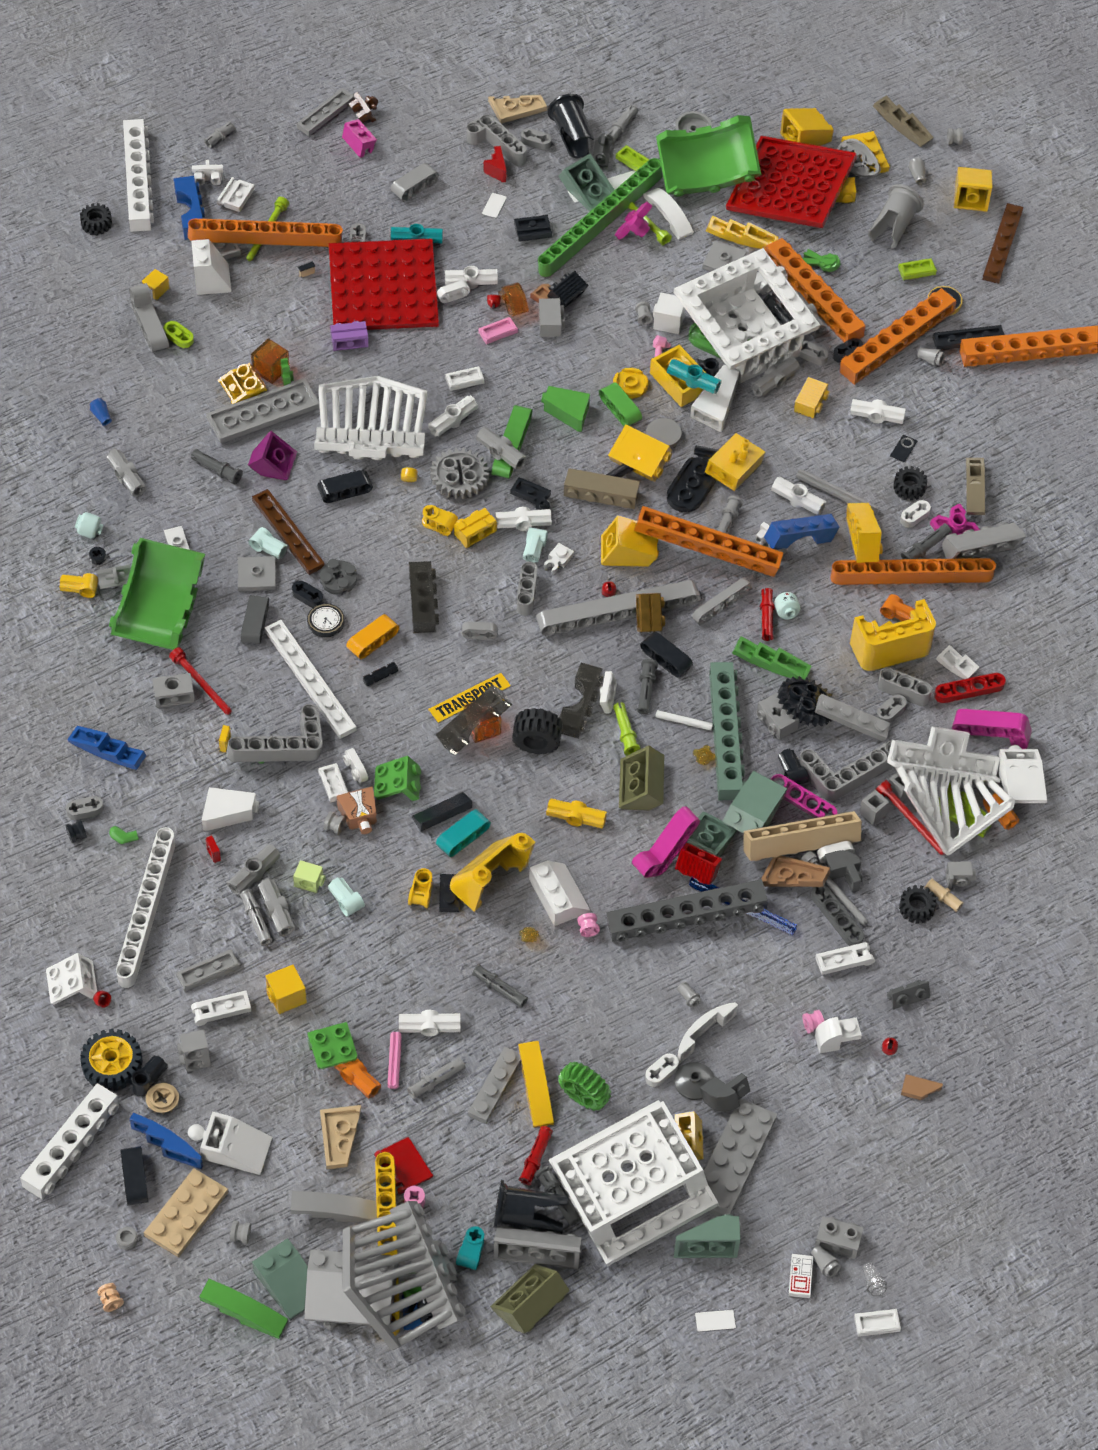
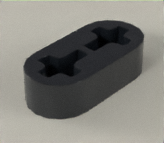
[833,338,863,363]
[292,581,324,608]

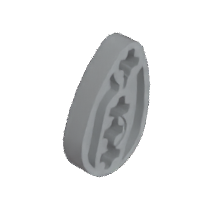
[837,139,881,177]

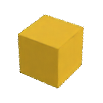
[265,964,307,1014]

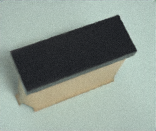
[298,261,315,278]

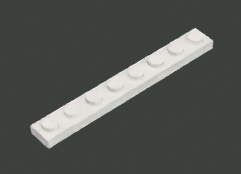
[265,620,356,739]

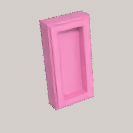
[479,317,518,345]

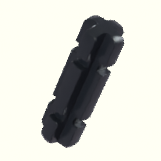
[363,662,398,686]

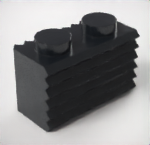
[547,271,589,309]

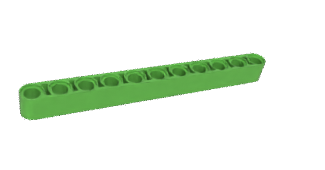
[538,158,662,277]

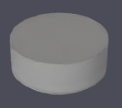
[116,1227,138,1250]

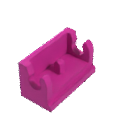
[342,119,377,158]

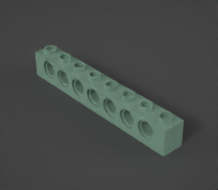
[709,662,745,800]

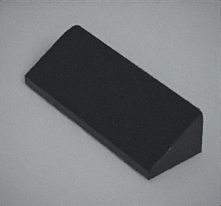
[412,792,472,832]

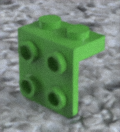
[374,756,421,801]
[307,1022,357,1069]

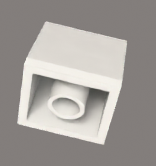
[191,239,231,295]

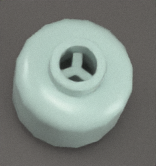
[75,512,104,539]
[774,592,801,620]

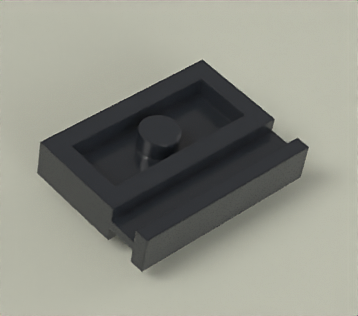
[514,215,552,242]

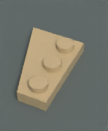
[488,95,547,124]
[320,1105,361,1169]

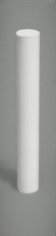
[656,710,713,731]

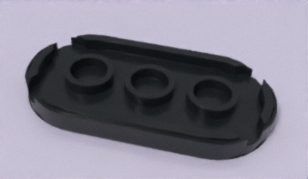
[667,456,717,512]

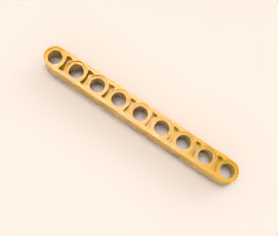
[375,1152,400,1336]

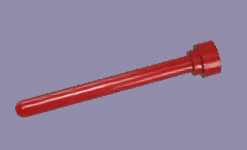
[169,647,232,715]
[875,779,945,855]

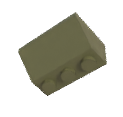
[619,745,665,811]
[490,1264,570,1333]

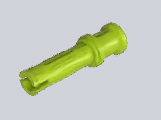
[613,702,641,756]

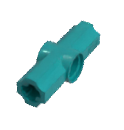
[391,224,443,243]
[667,359,722,394]

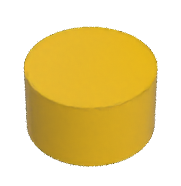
[401,467,418,482]

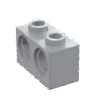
[177,1029,211,1072]

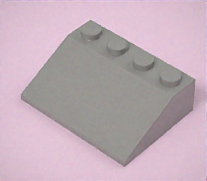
[304,1250,399,1325]

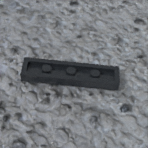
[932,325,1004,350]

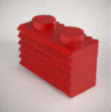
[675,843,722,885]

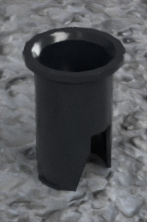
[547,93,594,158]
[493,1180,568,1234]

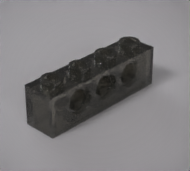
[409,561,439,633]

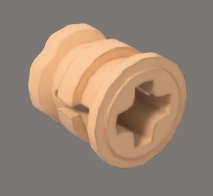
[97,1283,124,1312]

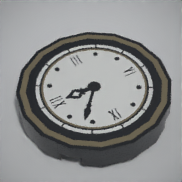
[307,604,344,637]

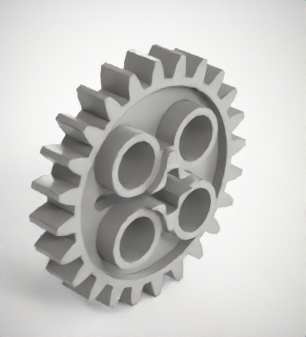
[430,448,489,499]

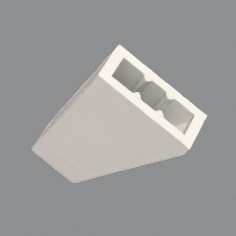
[202,787,259,831]

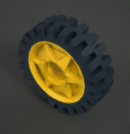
[80,1029,143,1091]

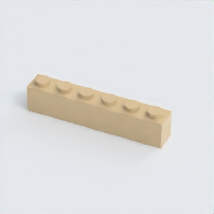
[743,811,862,861]

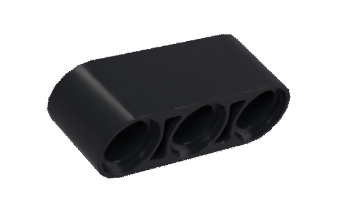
[317,470,373,503]
[640,631,693,678]
[120,1146,149,1206]

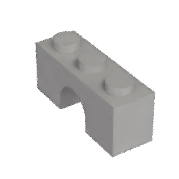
[859,771,908,825]

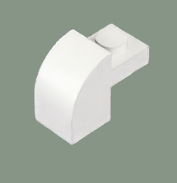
[815,1017,862,1053]

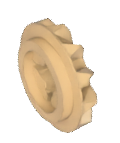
[146,1083,179,1115]

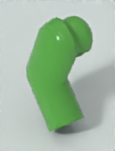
[109,826,139,844]

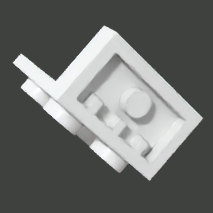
[46,953,97,1005]

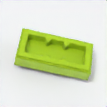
[615,145,649,171]
[898,258,937,280]

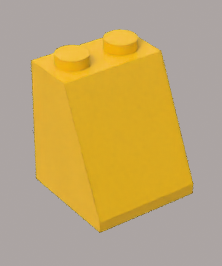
[780,108,834,146]
[954,167,992,212]
[601,515,659,567]

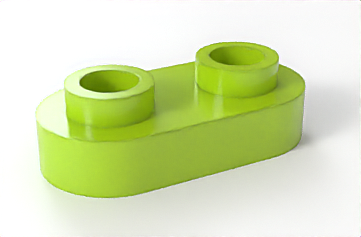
[163,321,194,348]

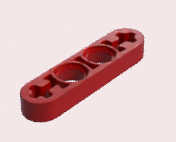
[934,673,1006,703]

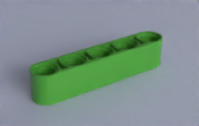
[492,405,533,479]

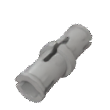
[204,121,236,148]

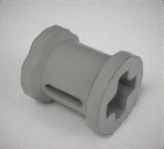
[635,301,653,325]

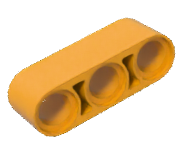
[346,614,400,659]

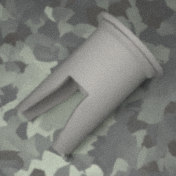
[868,184,924,249]

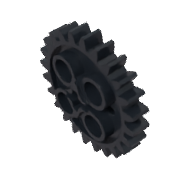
[777,676,836,727]

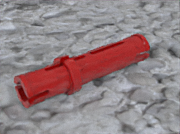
[760,588,775,641]
[519,1126,553,1186]

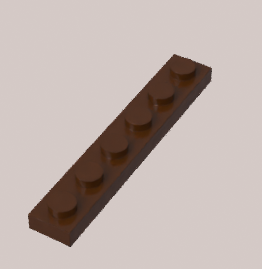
[982,203,1024,284]
[252,489,325,575]

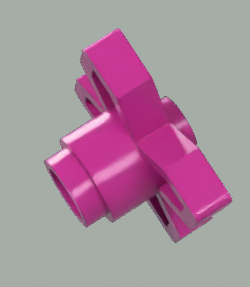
[615,201,652,240]
[930,504,980,535]

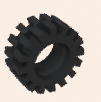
[80,203,112,235]
[893,466,928,501]
[899,885,936,924]

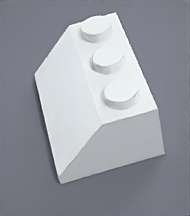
[529,860,590,926]

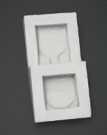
[936,645,979,679]

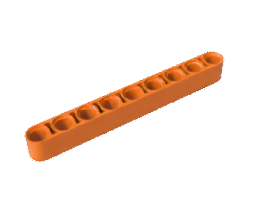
[188,218,343,247]
[830,558,996,585]

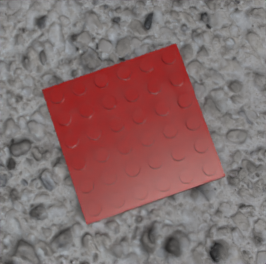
[726,136,857,229]
[329,239,439,330]

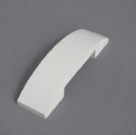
[643,188,694,240]
[677,1002,738,1064]

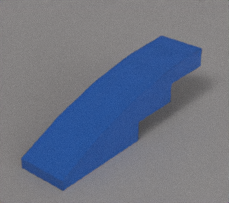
[67,726,146,770]
[130,1113,203,1169]

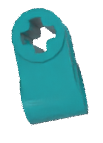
[456,1226,485,1270]

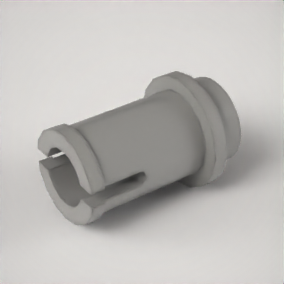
[677,982,701,1007]

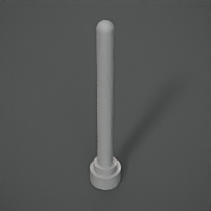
[800,851,868,925]

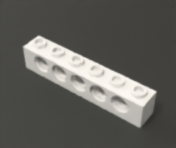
[20,1083,119,1200]

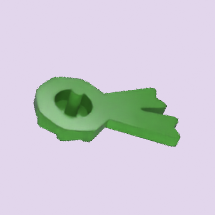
[802,249,841,272]

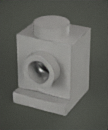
[945,861,976,889]

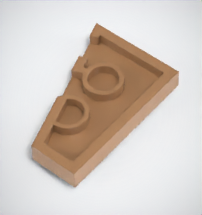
[761,856,830,887]

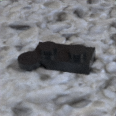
[510,477,551,510]

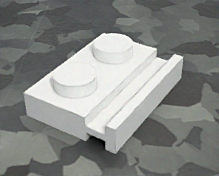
[217,177,255,212]

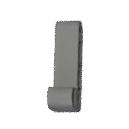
[466,114,527,166]
[129,283,169,352]

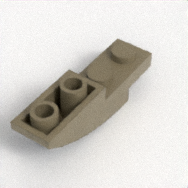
[966,458,985,515]

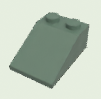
[558,153,614,212]
[722,771,788,833]
[677,811,737,858]
[674,1214,740,1258]
[252,1238,308,1320]

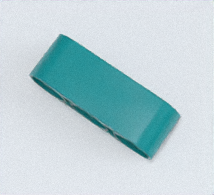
[436,809,491,857]

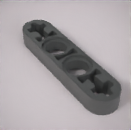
[811,885,864,946]

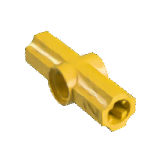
[546,798,607,829]

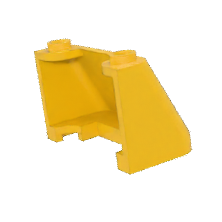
[450,833,536,912]

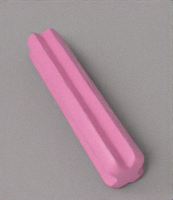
[387,1032,402,1089]

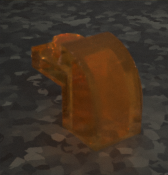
[498,282,529,316]

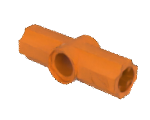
[333,1059,381,1099]

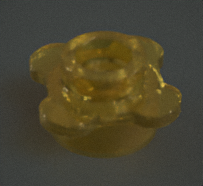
[693,745,716,765]
[519,927,539,942]

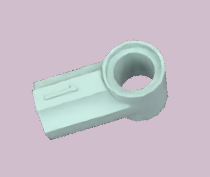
[248,527,288,559]
[523,527,548,563]
[328,877,365,917]

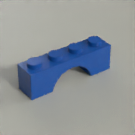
[173,176,205,240]
[764,514,840,550]

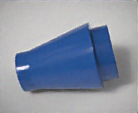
[90,398,112,426]

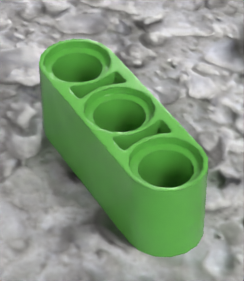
[599,382,642,426]

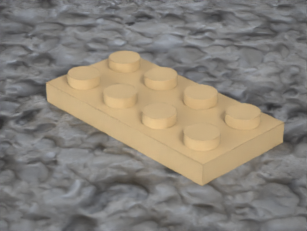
[144,1168,228,1258]

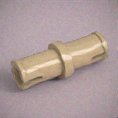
[925,878,964,912]

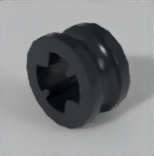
[89,547,106,565]

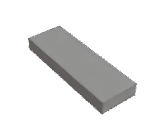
[176,949,240,992]

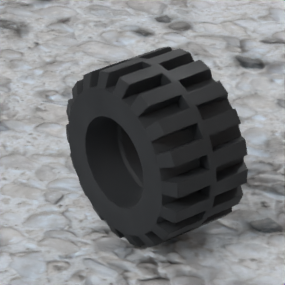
[512,708,563,755]

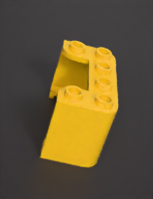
[850,599,936,671]

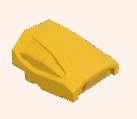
[218,363,267,404]

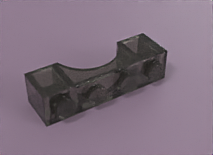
[559,662,604,739]
[436,685,513,755]

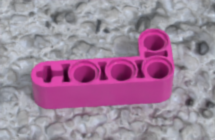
[952,709,1032,749]
[770,774,837,818]
[632,806,700,878]

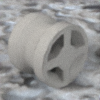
[947,128,963,145]
[323,811,346,835]
[230,1220,251,1244]

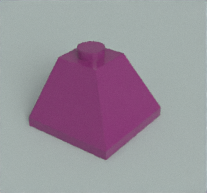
[248,431,297,480]

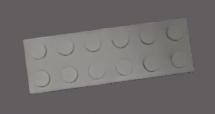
[206,379,320,443]
[704,1099,777,1216]

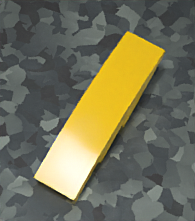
[706,215,779,250]
[518,1041,554,1128]

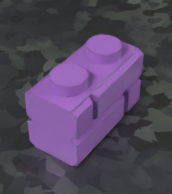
[330,321,368,351]

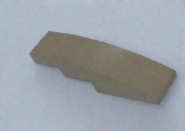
[873,95,934,147]

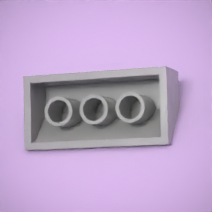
[941,522,1026,559]
[494,1226,582,1270]

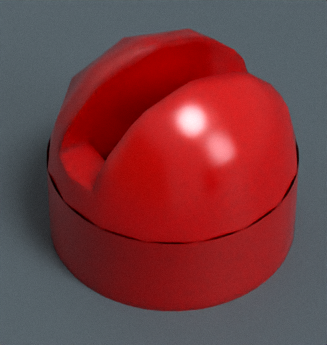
[487,295,501,308]
[601,581,617,597]
[93,990,111,1008]
[881,1037,898,1055]

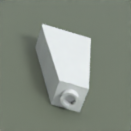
[690,365,739,432]

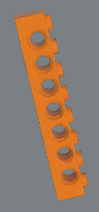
[765,238,866,342]
[840,288,956,385]
[959,325,1098,367]
[634,506,783,577]

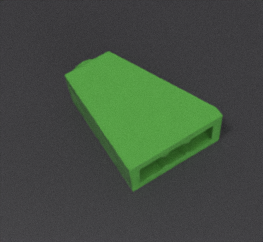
[541,386,590,432]

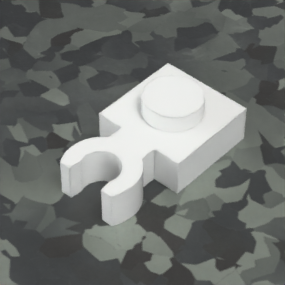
[544,543,574,575]

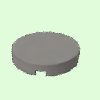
[646,418,682,448]

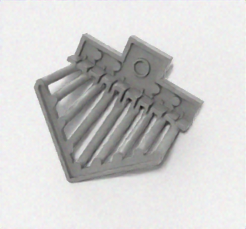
[342,1201,466,1350]

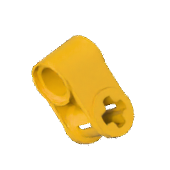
[422,505,458,536]
[408,868,433,908]

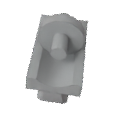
[97,564,131,589]

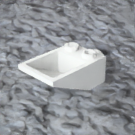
[997,745,1047,803]
[188,1111,272,1175]

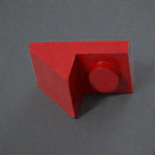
[483,146,506,182]

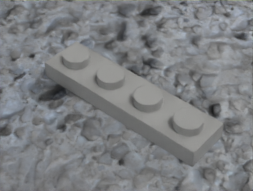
[296,88,355,136]
[815,694,890,742]
[468,1047,521,1124]

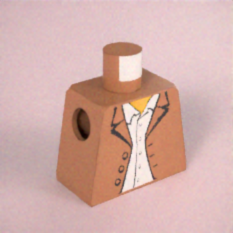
[336,787,377,834]

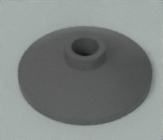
[674,1062,715,1100]

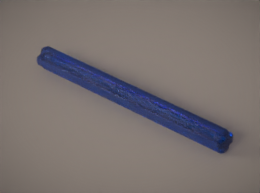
[689,877,797,935]

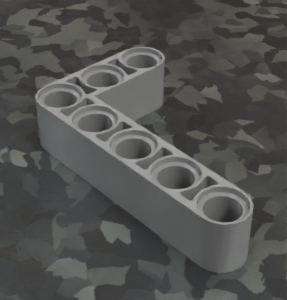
[226,704,323,762]
[799,740,893,801]

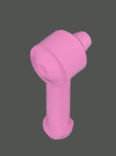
[653,335,671,357]

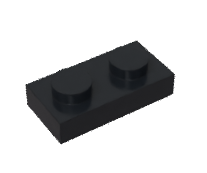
[439,874,459,912]

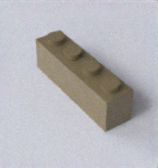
[564,468,640,509]

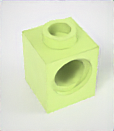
[293,860,325,893]

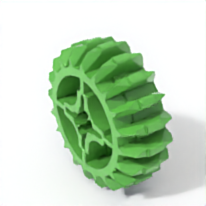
[558,1062,611,1111]

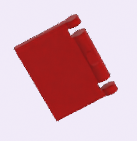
[374,1137,433,1195]

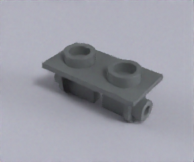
[593,133,612,167]
[887,980,930,1010]

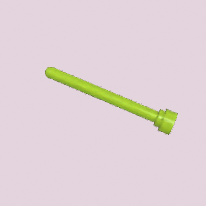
[246,196,290,261]
[629,202,672,246]

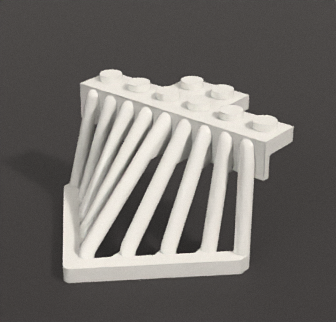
[314,376,427,460]
[887,727,1015,855]

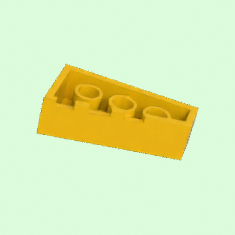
[846,503,883,563]

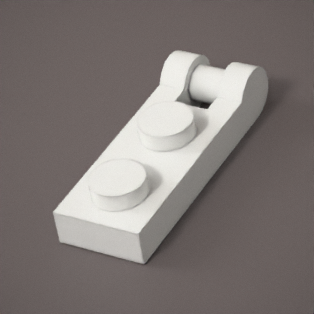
[815,942,875,975]
[191,991,251,1026]

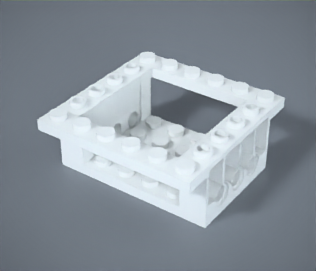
[674,248,820,383]
[549,1100,719,1267]

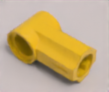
[59,573,99,598]

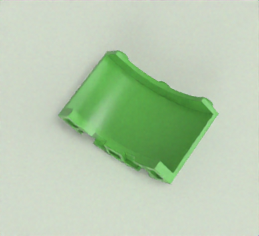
[656,115,761,197]
[109,538,205,650]

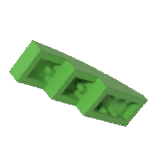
[732,636,812,680]
[199,1279,288,1339]

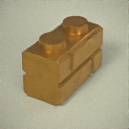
[636,593,665,632]

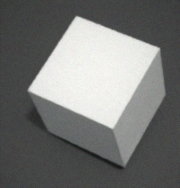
[653,293,685,334]

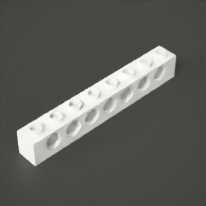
[123,119,154,232]

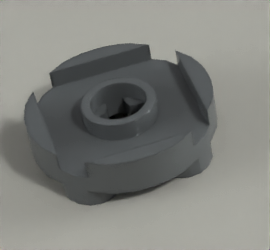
[320,559,357,594]

